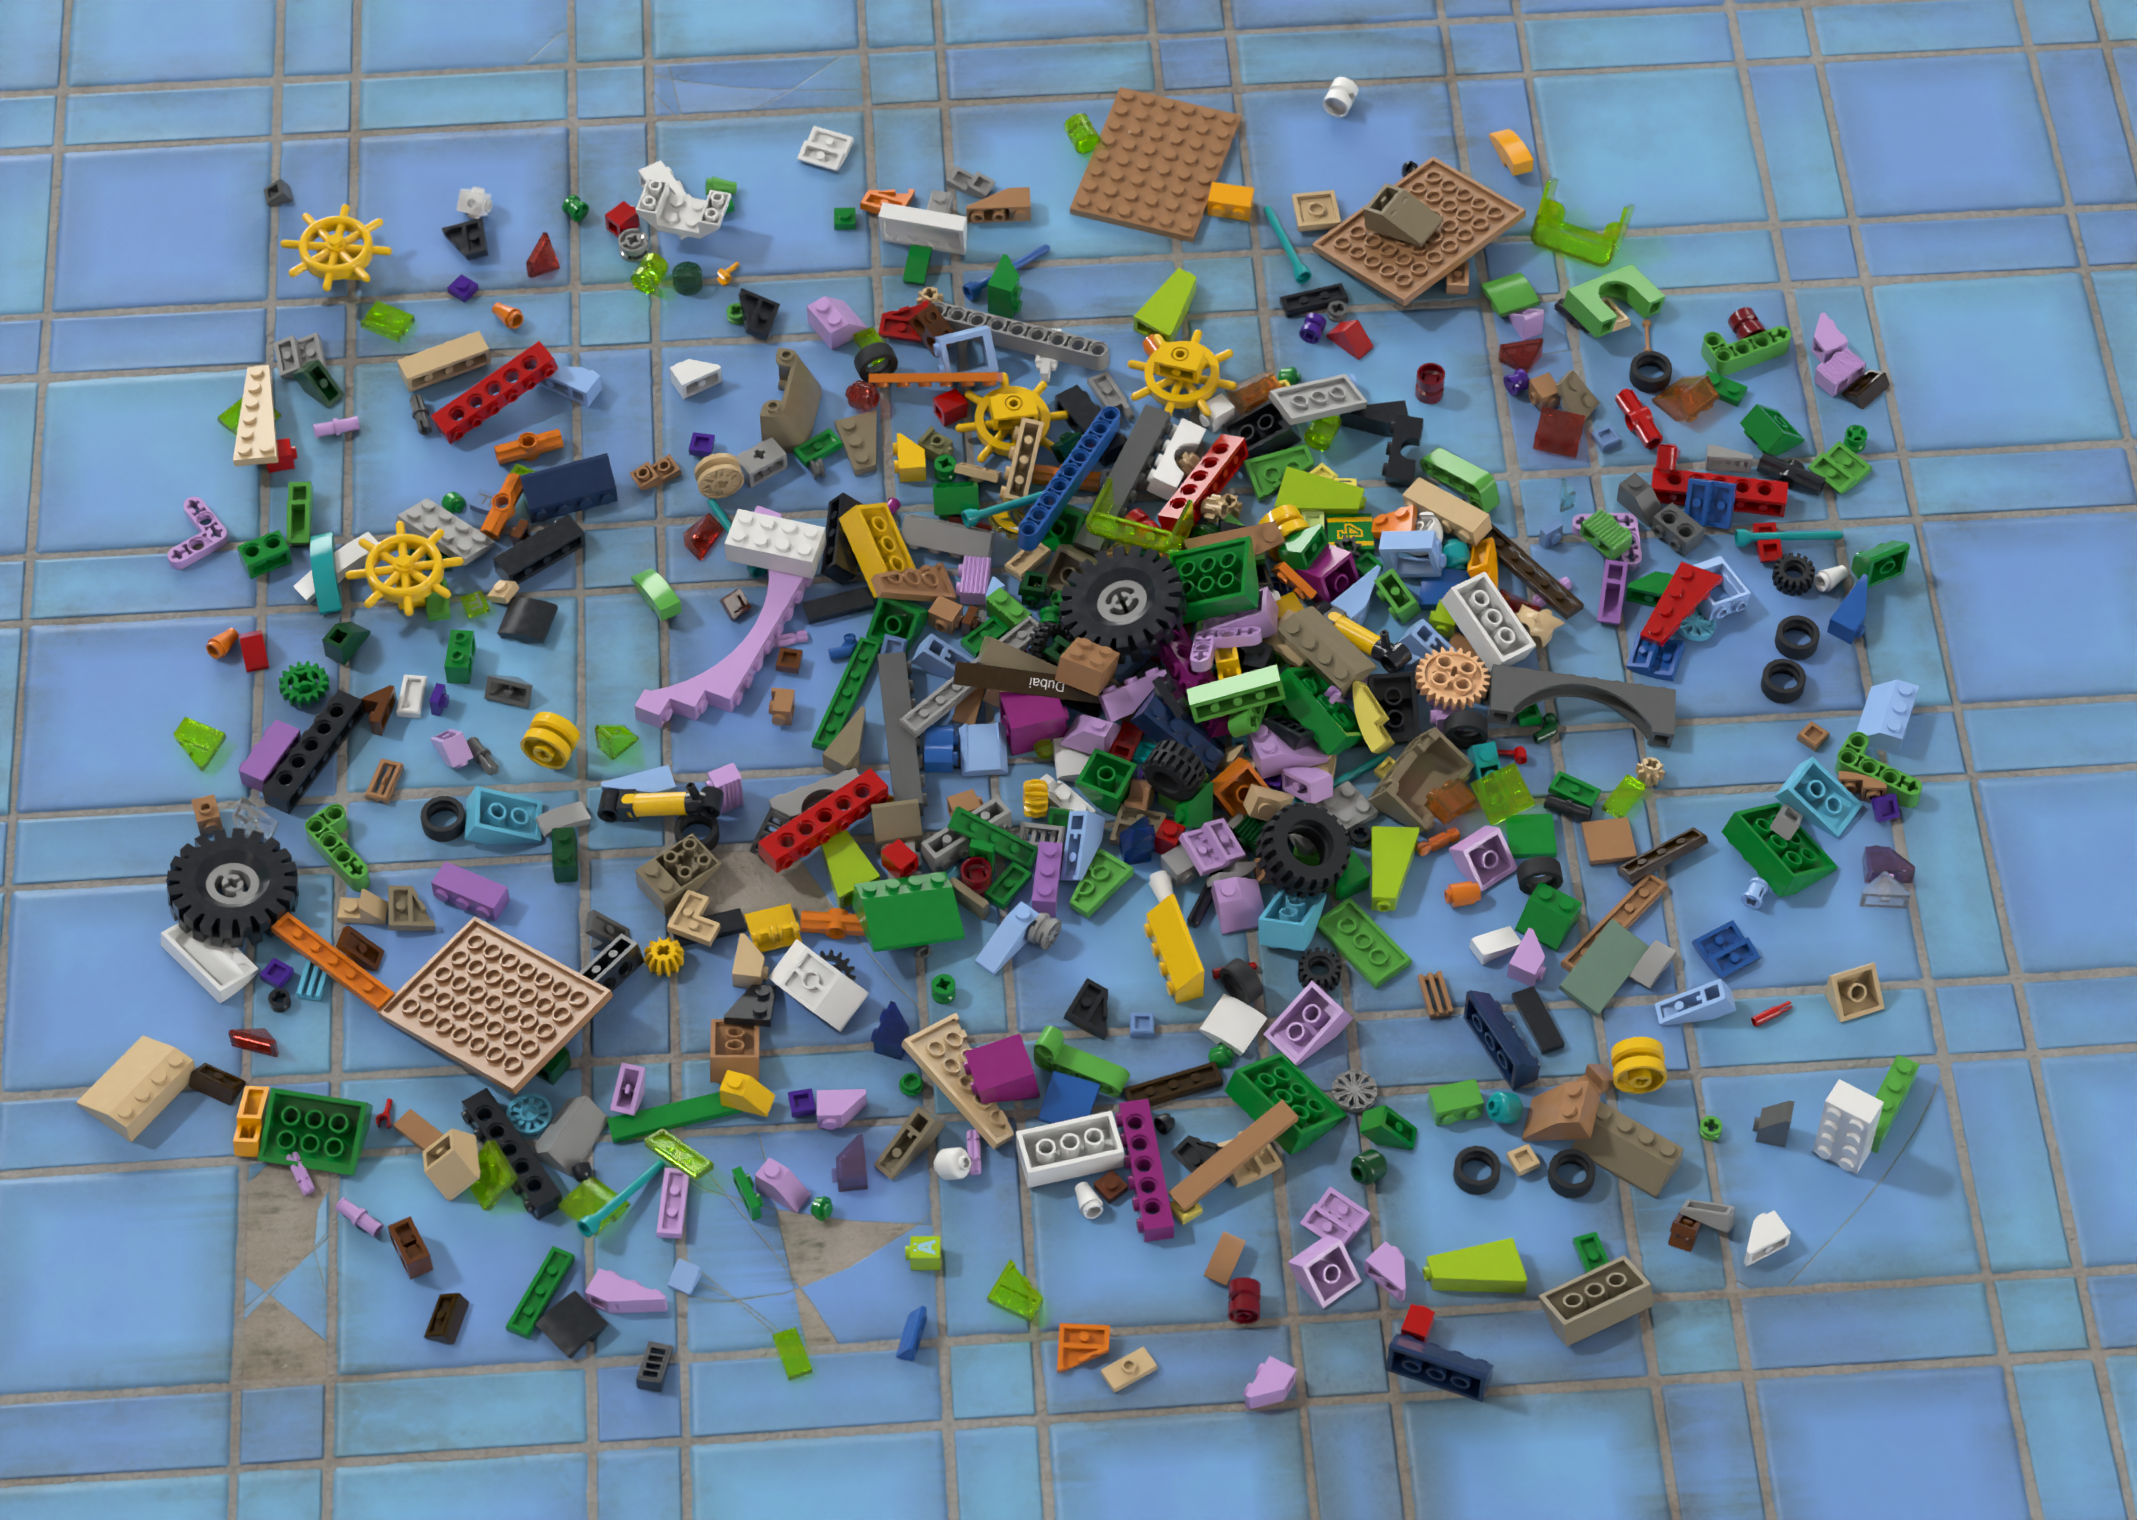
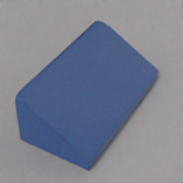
[896,1306,927,1362]

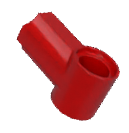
[1655,443,1681,470]

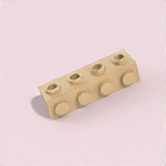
[397,331,491,393]
[999,417,1044,513]
[1402,477,1492,547]

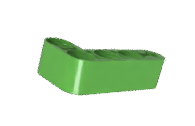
[1701,326,1791,376]
[1420,447,1500,513]
[1228,701,1278,738]
[1835,731,1922,808]
[305,804,370,892]
[1034,1026,1130,1098]

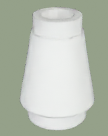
[1814,565,1848,592]
[1149,871,1173,903]
[1075,1182,1103,1219]

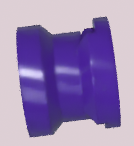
[1503,368,1530,396]

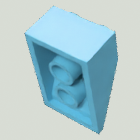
[1775,757,1863,838]
[465,786,543,844]
[1258,888,1327,952]

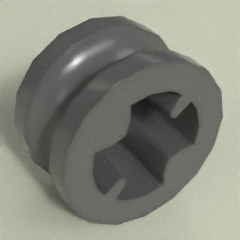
[1327,301,1347,323]
[809,458,825,480]

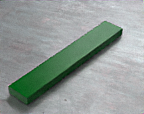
[812,637,882,751]
[607,1092,745,1143]

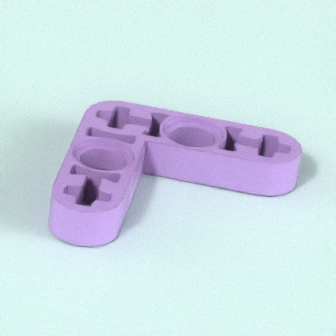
[168,497,228,569]
[1571,513,1642,571]
[1190,626,1262,672]

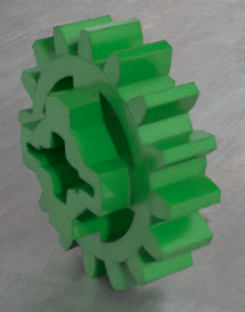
[279,661,330,708]

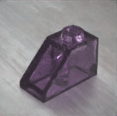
[1862,845,1915,883]
[831,1134,868,1192]

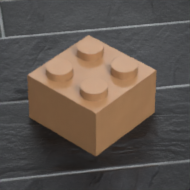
[1055,637,1120,696]

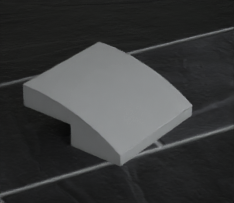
[274,332,327,378]

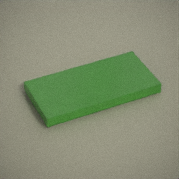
[1316,897,1412,989]

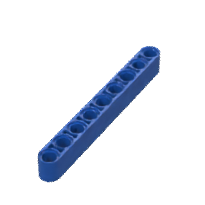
[1018,406,1120,551]

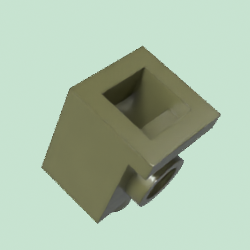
[918,426,954,462]

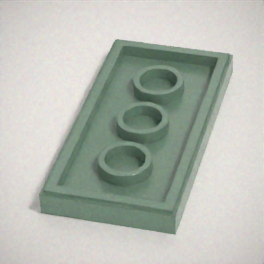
[1558,919,1650,1017]

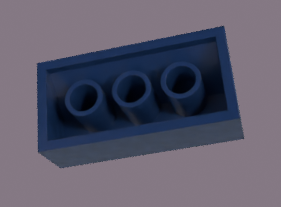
[520,453,618,523]
[1131,687,1225,775]
[1463,990,1541,1091]
[1386,1334,1494,1402]

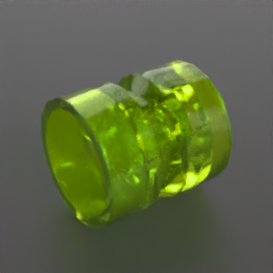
[1064,113,1100,154]
[630,253,669,294]
[1303,415,1342,451]

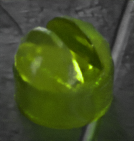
[1034,739,1054,759]

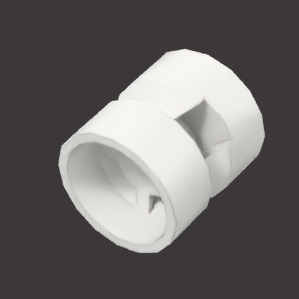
[1323,77,1358,117]

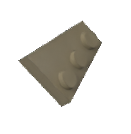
[834,410,877,476]

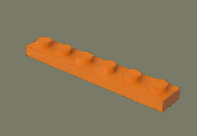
[869,372,1003,388]
[271,912,395,1012]

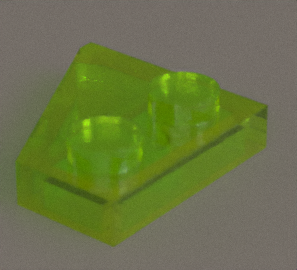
[173,717,226,772]
[987,1260,1043,1322]

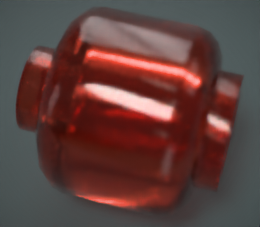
[845,380,880,412]

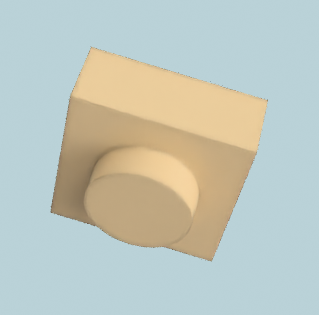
[487,580,520,604]
[1506,1144,1540,1177]

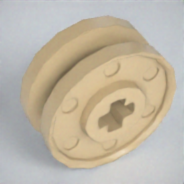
[694,453,744,499]

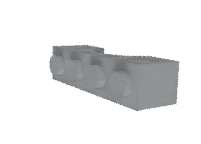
[769,768,865,825]

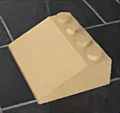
[76,1036,196,1142]

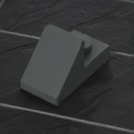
[585,910,630,950]

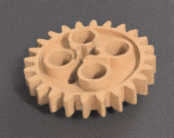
[1415,646,1491,711]

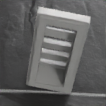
[1705,444,1753,473]
[1770,803,1803,840]
[1018,822,1067,852]
[1680,1199,1735,1233]

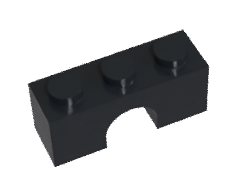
[1382,414,1424,488]
[1213,642,1277,673]

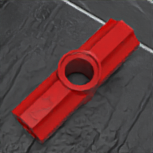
[1615,388,1663,450]

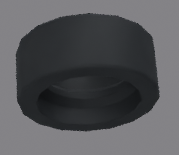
[854,342,898,383]
[1629,351,1672,393]
[1774,615,1820,660]
[1760,658,1806,704]
[1444,710,1488,750]
[420,796,466,842]
[674,815,720,851]
[1516,856,1563,895]
[1220,958,1263,1005]
[1453,1146,1501,1195]
[1548,1149,1596,1198]

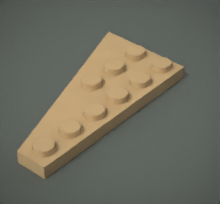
[901,1013,1014,1149]

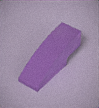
[1597,559,1628,625]

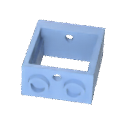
[933,325,999,373]
[1379,530,1446,577]
[1693,556,1751,621]

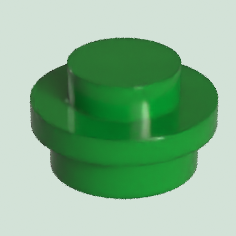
[899,1073,924,1096]
[811,1196,833,1221]

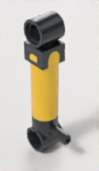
[1313,600,1412,673]
[597,782,724,822]

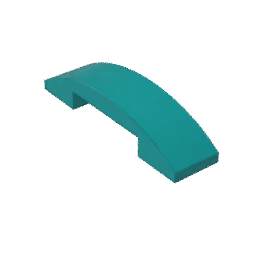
[310,531,343,615]

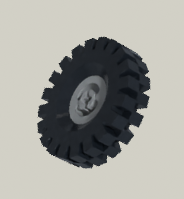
[1059,545,1188,664]
[166,828,299,948]

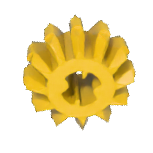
[1023,779,1048,818]
[644,936,684,977]

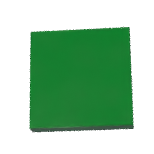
[1505,814,1557,859]

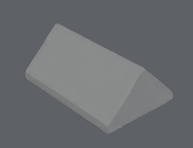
[531,1096,609,1177]

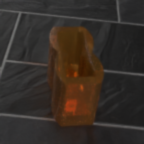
[1424,778,1478,825]

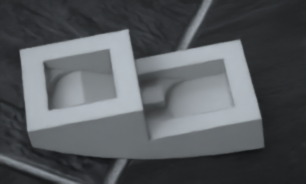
[946,166,996,198]
[535,801,591,837]
[1206,861,1257,888]
[1629,940,1677,990]

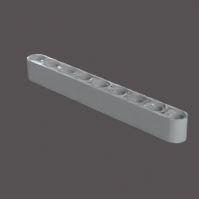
[933,302,1110,371]

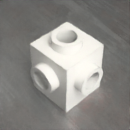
[456,187,492,219]

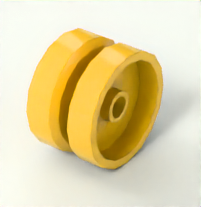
[1258,504,1310,562]
[520,712,580,770]
[1610,1037,1667,1094]

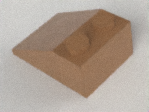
[710,1019,759,1084]
[1522,1081,1600,1142]

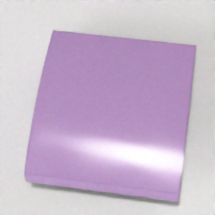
[1179,818,1246,876]
[1300,1186,1371,1247]

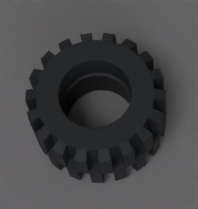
[1142,740,1207,802]

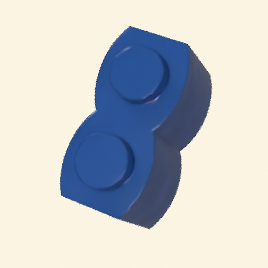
[924,725,959,773]

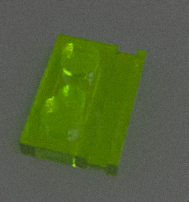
[360,300,415,343]

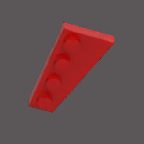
[1640,561,1723,647]

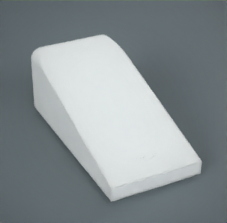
[1469,926,1521,965]

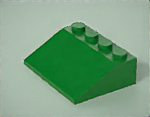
[1169,536,1259,624]
[1278,667,1364,755]
[1721,802,1838,898]
[852,871,965,952]
[1224,1052,1348,1155]
[258,1088,373,1176]

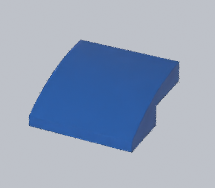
[1684,478,1737,529]
[1418,568,1471,610]
[1626,631,1685,681]
[1692,920,1761,979]
[1038,1071,1100,1124]

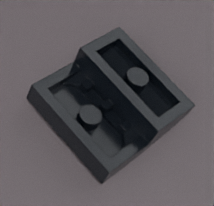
[497,597,558,644]
[535,1291,609,1359]

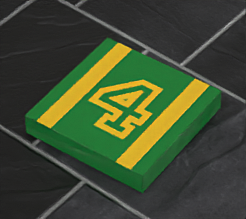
[1326,513,1374,554]

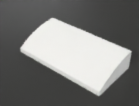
[878,202,967,255]
[161,923,259,1003]

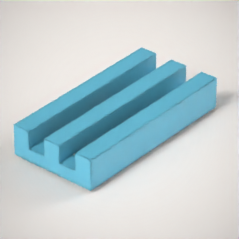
[296,959,328,1001]

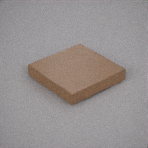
[1581,817,1637,865]

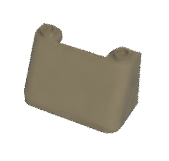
[760,348,822,453]
[1367,727,1474,833]

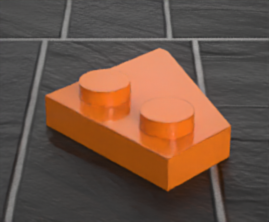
[860,189,915,214]
[1371,505,1417,539]
[1057,1323,1110,1373]

